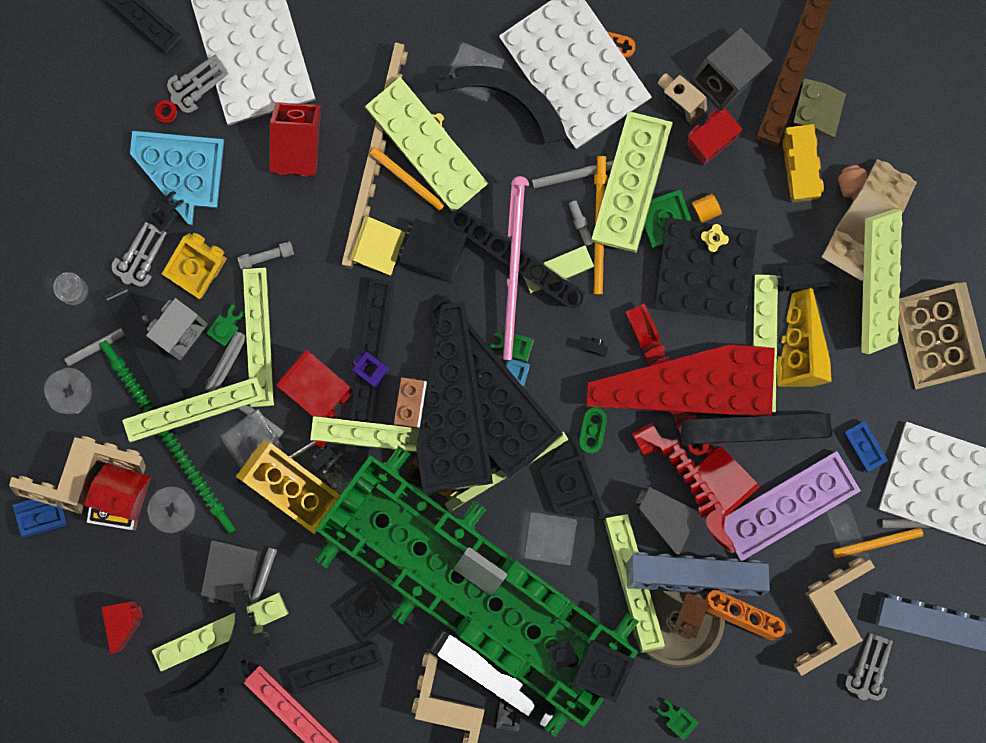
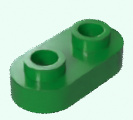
[579,408,607,454]

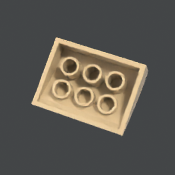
[898,282,986,389]

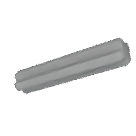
[205,332,246,392]

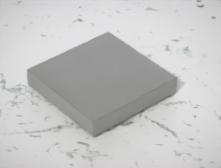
[453,547,507,596]

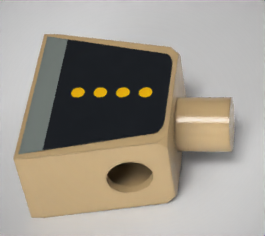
[658,73,707,125]

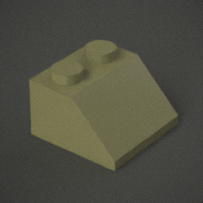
[790,78,846,138]

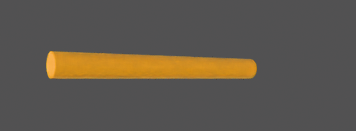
[369,146,445,211]
[833,528,923,558]

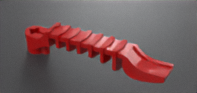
[625,304,709,455]
[632,422,737,553]

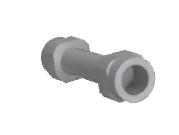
[237,242,294,270]

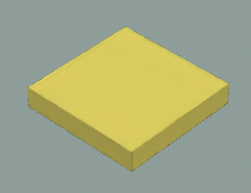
[350,216,406,276]

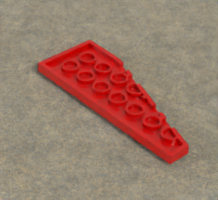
[586,345,775,417]

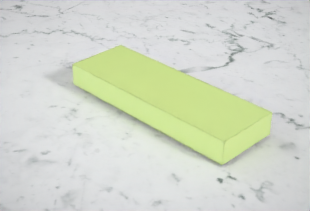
[523,246,594,294]

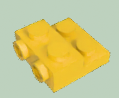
[162,233,227,299]

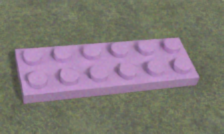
[724,451,861,561]

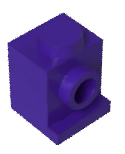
[352,352,389,388]

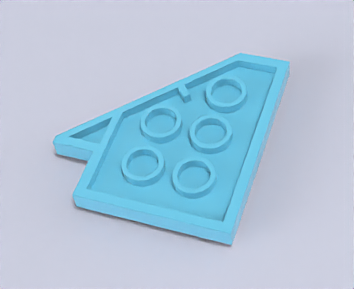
[130,131,224,226]

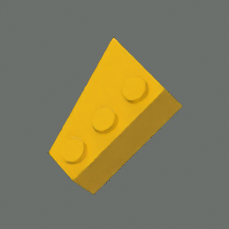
[782,124,824,203]

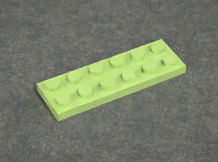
[364,77,488,213]
[592,112,673,253]
[861,209,903,354]

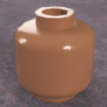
[838,165,868,201]

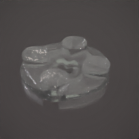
[45,368,92,415]
[148,487,195,533]

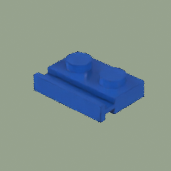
[12,500,67,538]

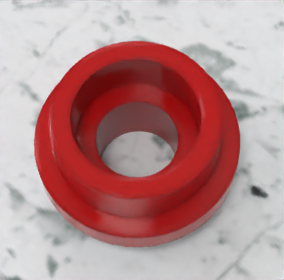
[154,100,177,123]

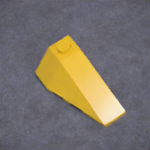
[777,288,831,387]

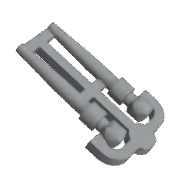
[167,54,229,113]
[112,222,166,287]
[845,633,893,701]

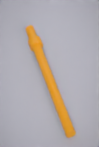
[593,156,608,294]

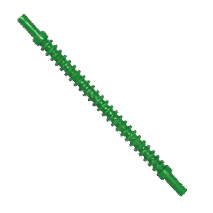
[99,340,236,535]

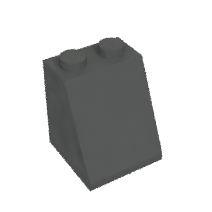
[690,28,773,111]
[635,487,699,555]
[201,540,262,608]

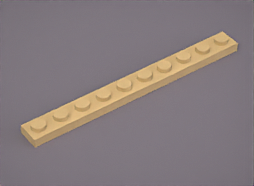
[342,43,408,269]

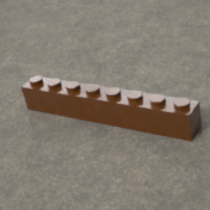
[755,0,832,148]

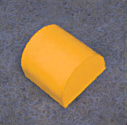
[691,193,722,223]

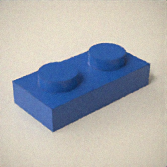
[844,421,888,472]

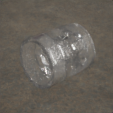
[53,272,88,306]

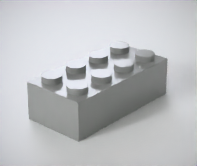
[146,298,208,361]

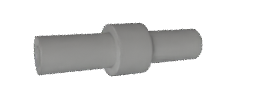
[568,201,594,246]

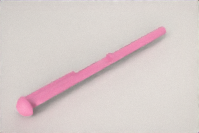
[503,176,529,360]

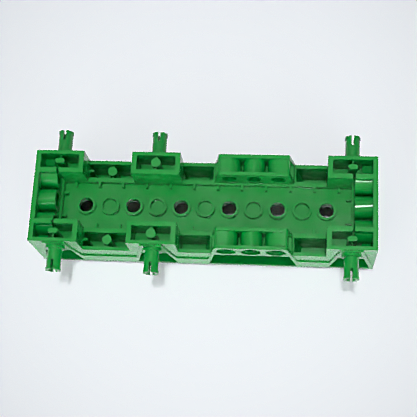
[315,445,639,737]

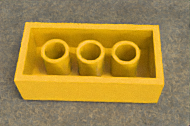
[236,439,340,534]

